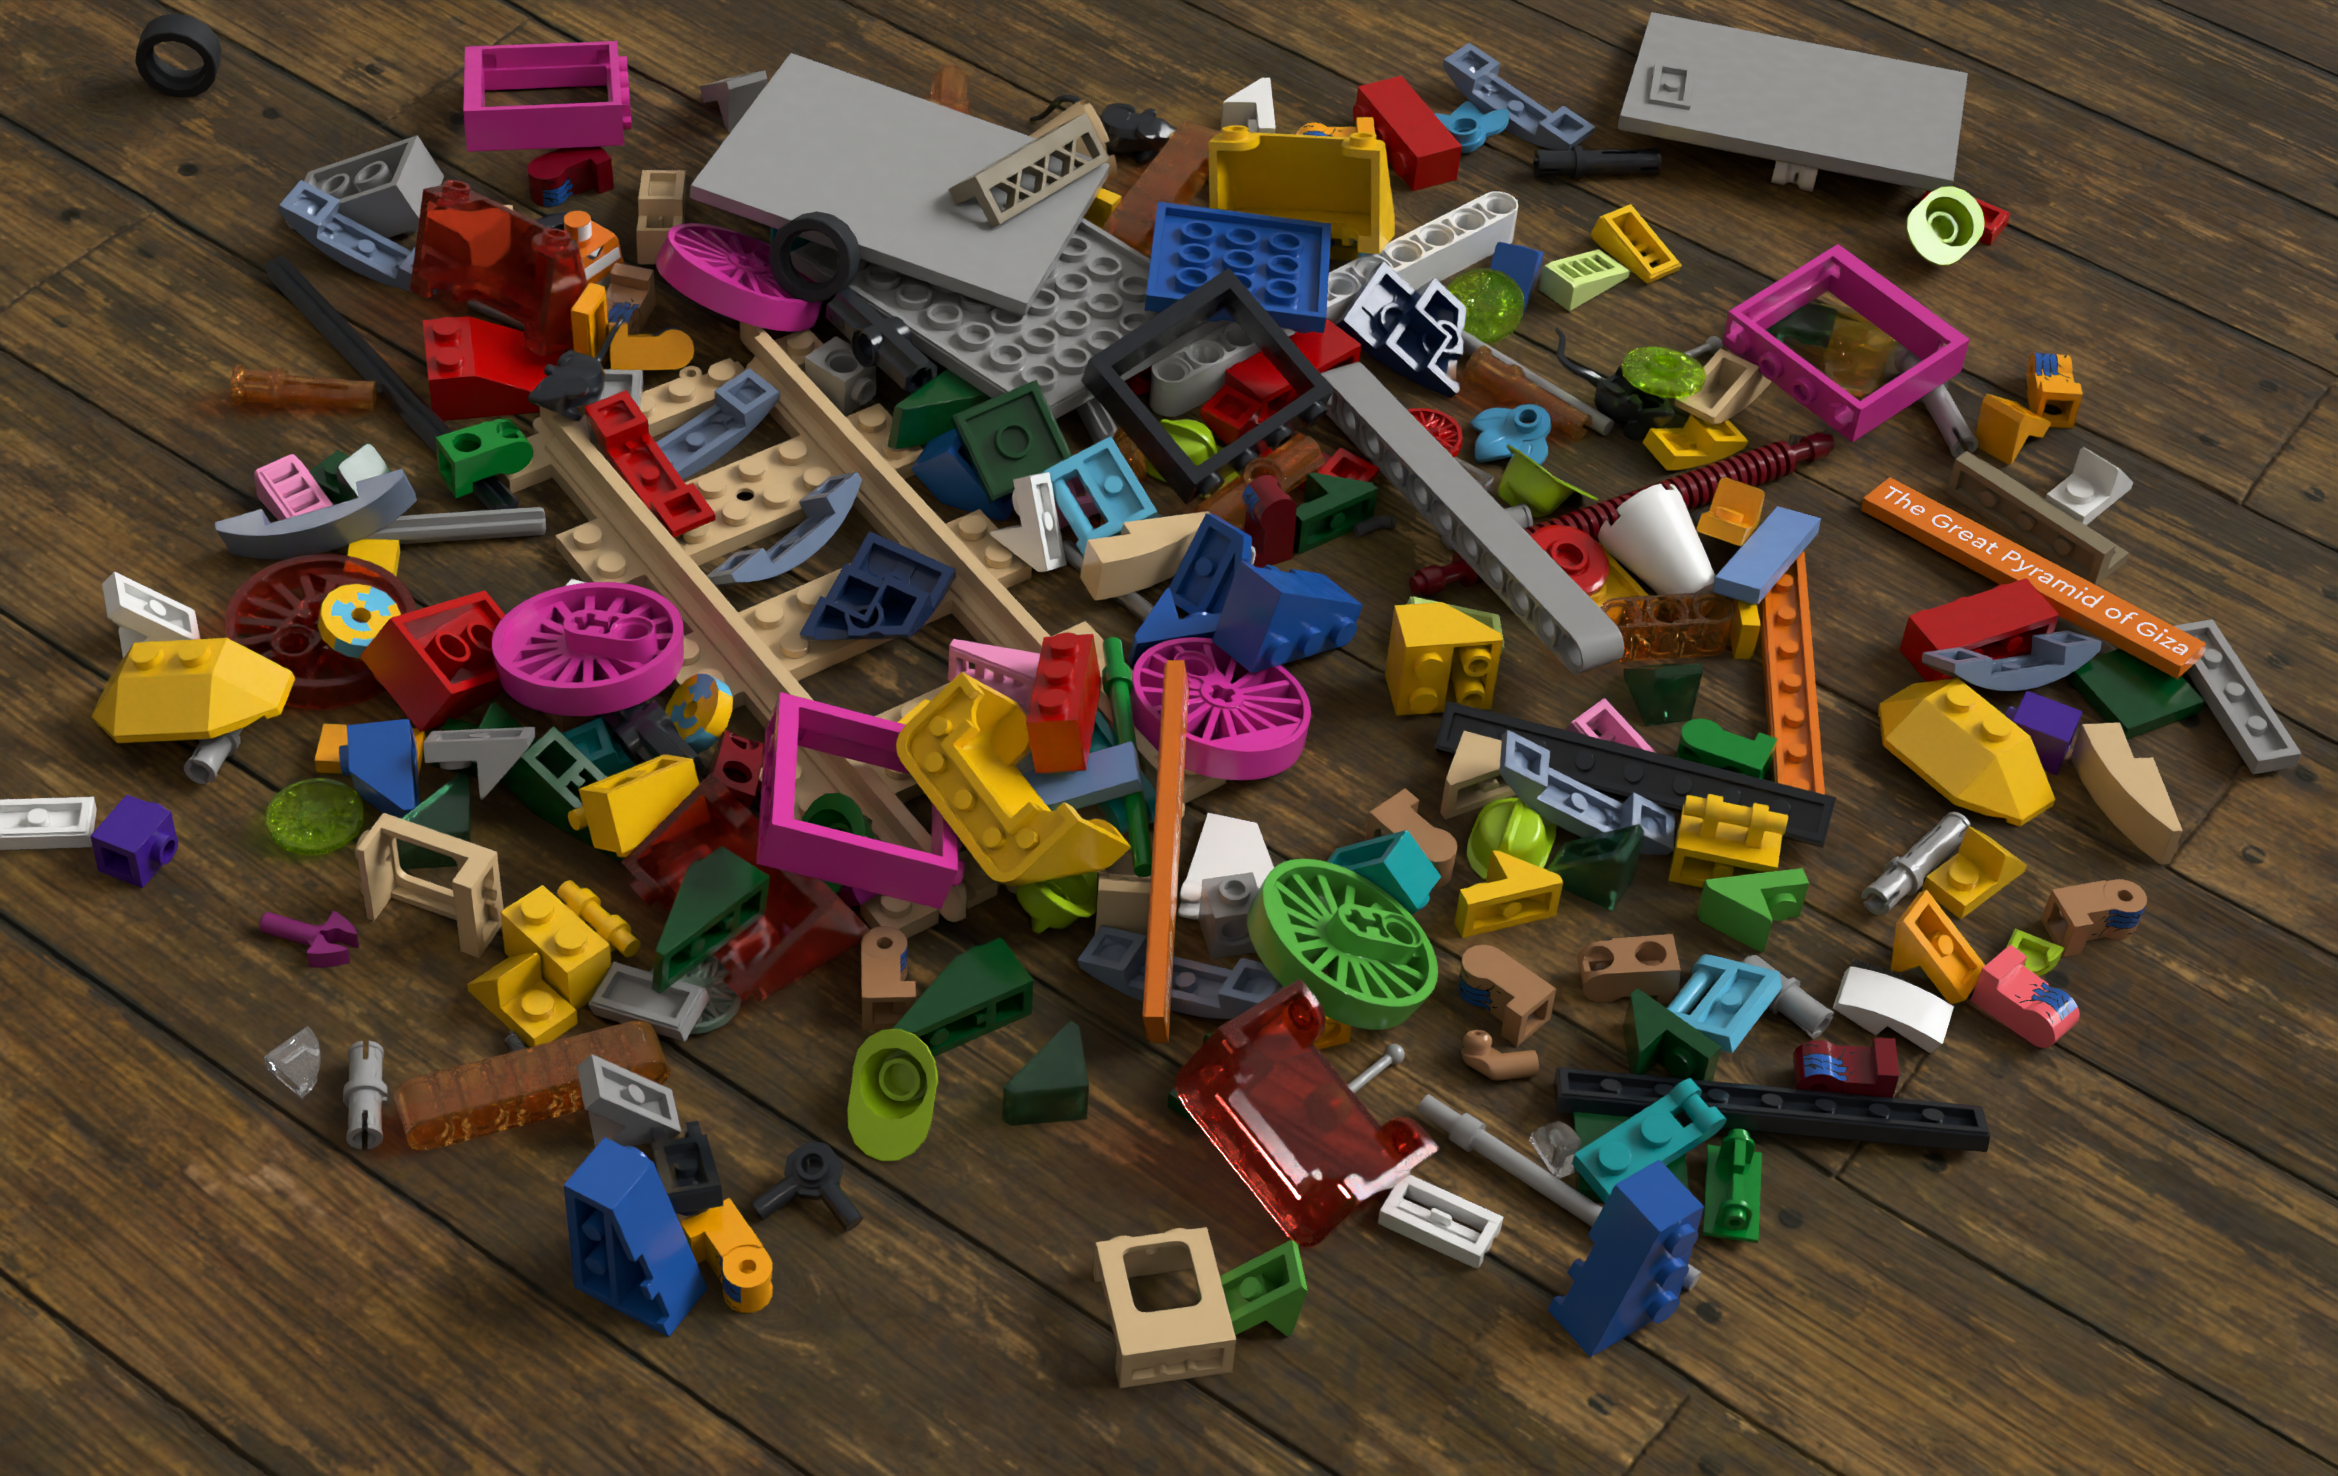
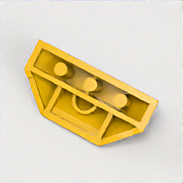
[91,638,295,743]
[1878,678,2055,827]

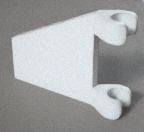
[1178,813,1274,920]

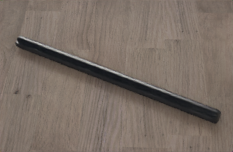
[265,256,519,510]

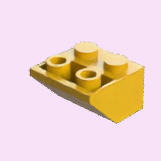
[1385,602,1503,716]

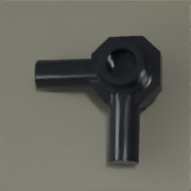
[750,1141,864,1231]

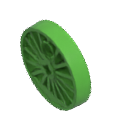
[1247,859,1438,1030]

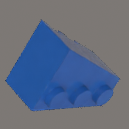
[1212,560,1363,673]
[564,1137,708,1337]
[1548,1160,1704,1358]

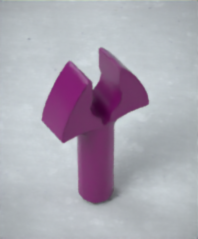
[259,911,359,968]

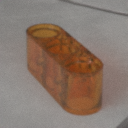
[1600,592,1735,662]

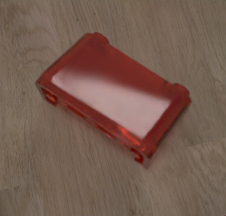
[410,180,588,356]
[621,773,871,1002]
[1175,979,1440,1247]

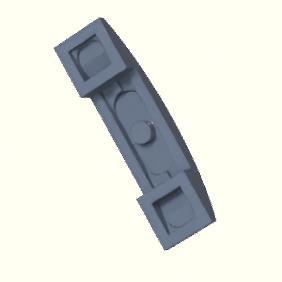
[1442,43,1595,150]
[278,180,459,294]
[607,368,780,479]
[215,469,417,559]
[707,472,862,586]
[1922,630,2102,691]
[1499,730,1675,855]
[1078,925,1283,1019]

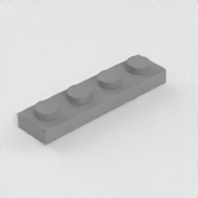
[2175,619,2302,774]

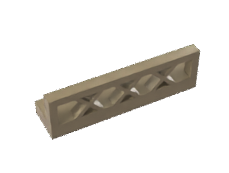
[948,113,1110,228]
[1946,451,2129,586]

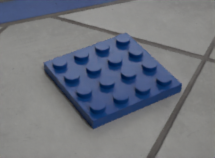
[1144,202,1331,333]

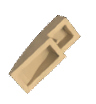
[637,170,686,264]
[1674,348,1772,424]
[1080,511,1210,601]
[2071,723,2183,864]

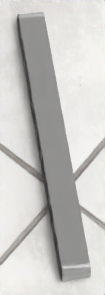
[1320,362,1624,674]

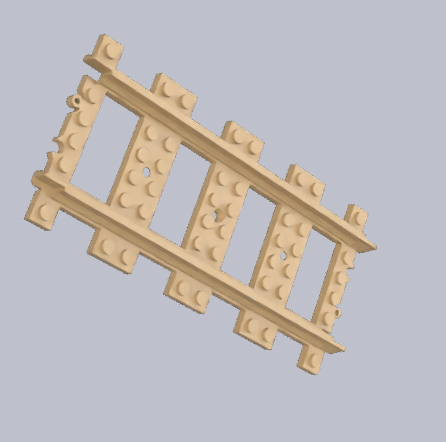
[495,322,1226,938]

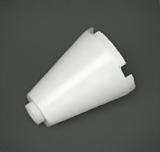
[1598,484,1717,615]

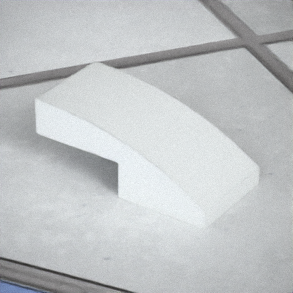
[1833,966,1954,1054]

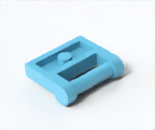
[1043,436,1158,557]
[1667,954,1782,1053]

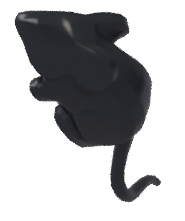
[1030,95,1181,165]
[528,318,625,421]
[1555,328,1675,440]

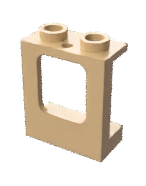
[355,813,503,958]
[1094,1227,1236,1388]

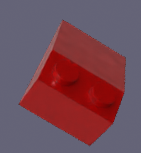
[423,316,565,421]
[359,590,505,732]

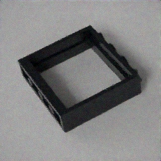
[1081,268,1334,505]

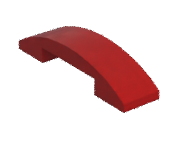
[1200,384,1380,491]
[584,390,716,538]

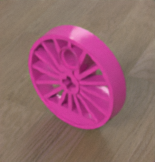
[656,223,823,332]
[492,582,684,716]
[1129,637,1311,780]

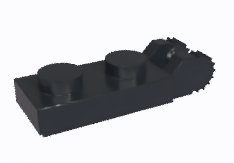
[651,1121,724,1216]

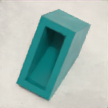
[1327,830,1441,914]

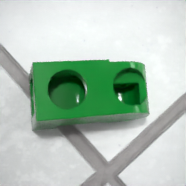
[436,418,534,498]
[1675,718,1777,779]

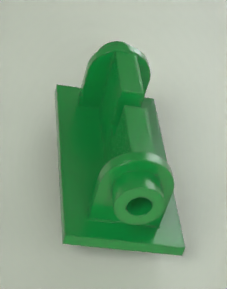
[1702,1129,1762,1243]

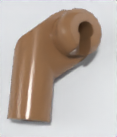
[1461,1030,1539,1081]

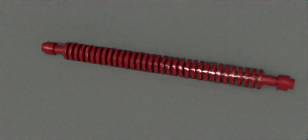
[1409,432,1835,597]

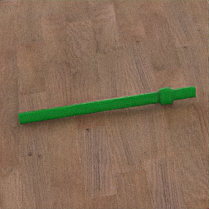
[1101,637,1152,877]

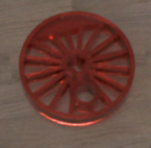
[225,554,416,709]

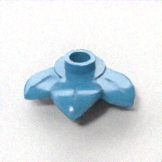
[1434,101,1509,153]
[1470,404,1551,466]

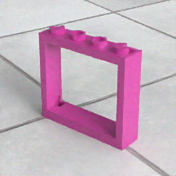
[463,41,632,152]
[1722,244,1970,442]
[756,692,965,909]

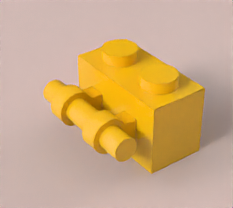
[568,754,707,857]
[1668,794,1788,888]
[500,880,641,1010]

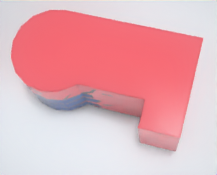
[1970,944,2080,1048]

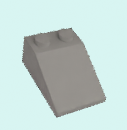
[285,135,444,238]

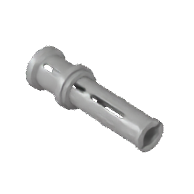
[1894,348,1979,458]

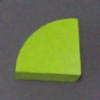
[2006,928,2064,977]

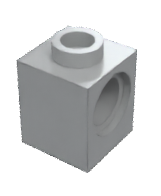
[805,336,877,416]
[1198,872,1259,959]

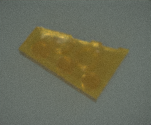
[1819,303,1899,401]

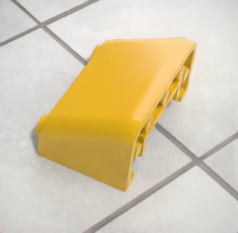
[1208,125,1395,254]
[896,672,1131,887]

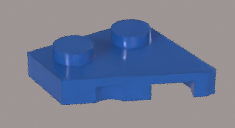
[1169,513,1252,614]

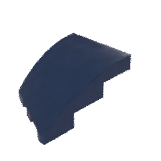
[1335,261,1466,398]
[800,531,956,640]

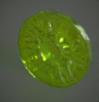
[1447,268,1525,343]
[1621,346,1706,398]
[266,778,364,855]

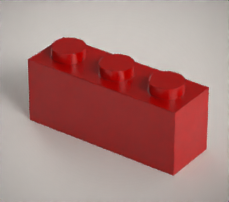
[1352,75,1462,191]
[1224,318,1361,420]
[1899,578,2059,682]
[1026,632,1102,773]

